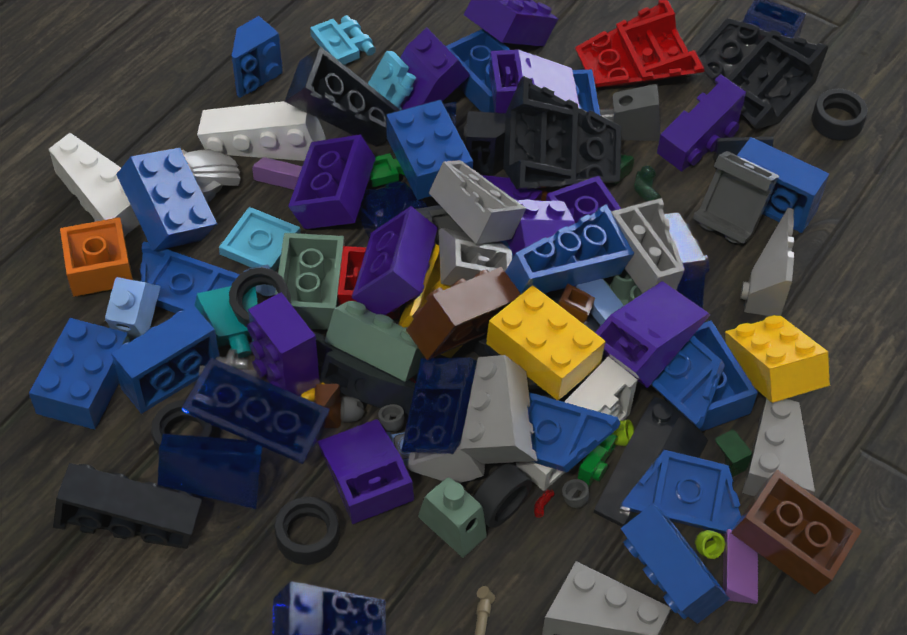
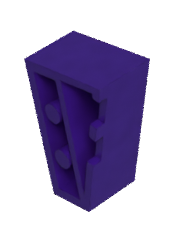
[657,74,746,172]

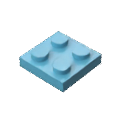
[219,207,301,271]

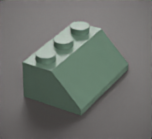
[324,301,433,382]

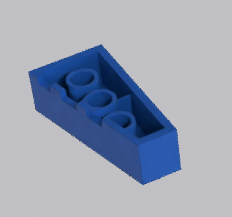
[505,204,634,294]

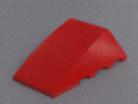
[575,0,705,88]

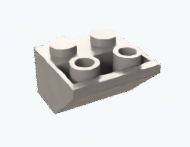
[439,228,512,286]

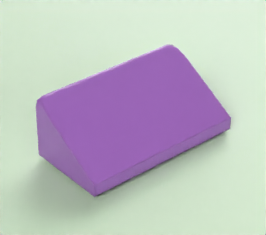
[252,157,302,190]
[723,529,758,604]

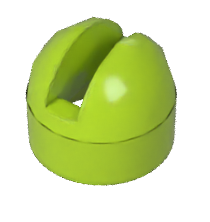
[612,419,634,446]
[695,530,725,559]

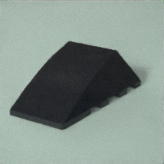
[696,18,828,129]
[503,76,621,189]

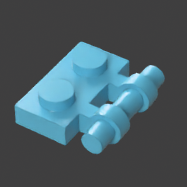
[310,15,376,65]
[368,51,416,110]

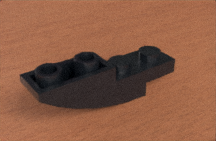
[314,332,423,416]

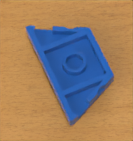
[140,241,240,313]
[651,336,725,429]
[527,392,620,473]
[619,450,741,534]

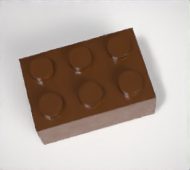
[406,267,521,360]
[731,470,862,595]

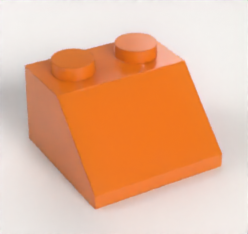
[60,217,133,297]

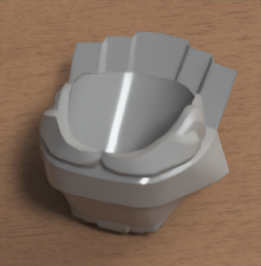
[182,149,240,203]

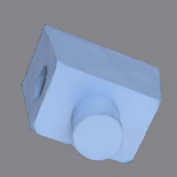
[105,277,160,340]

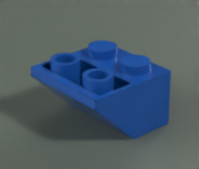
[232,16,283,98]

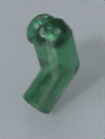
[634,165,661,202]

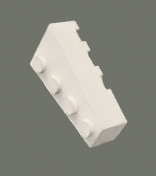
[197,101,326,161]
[49,133,140,236]
[516,356,637,491]

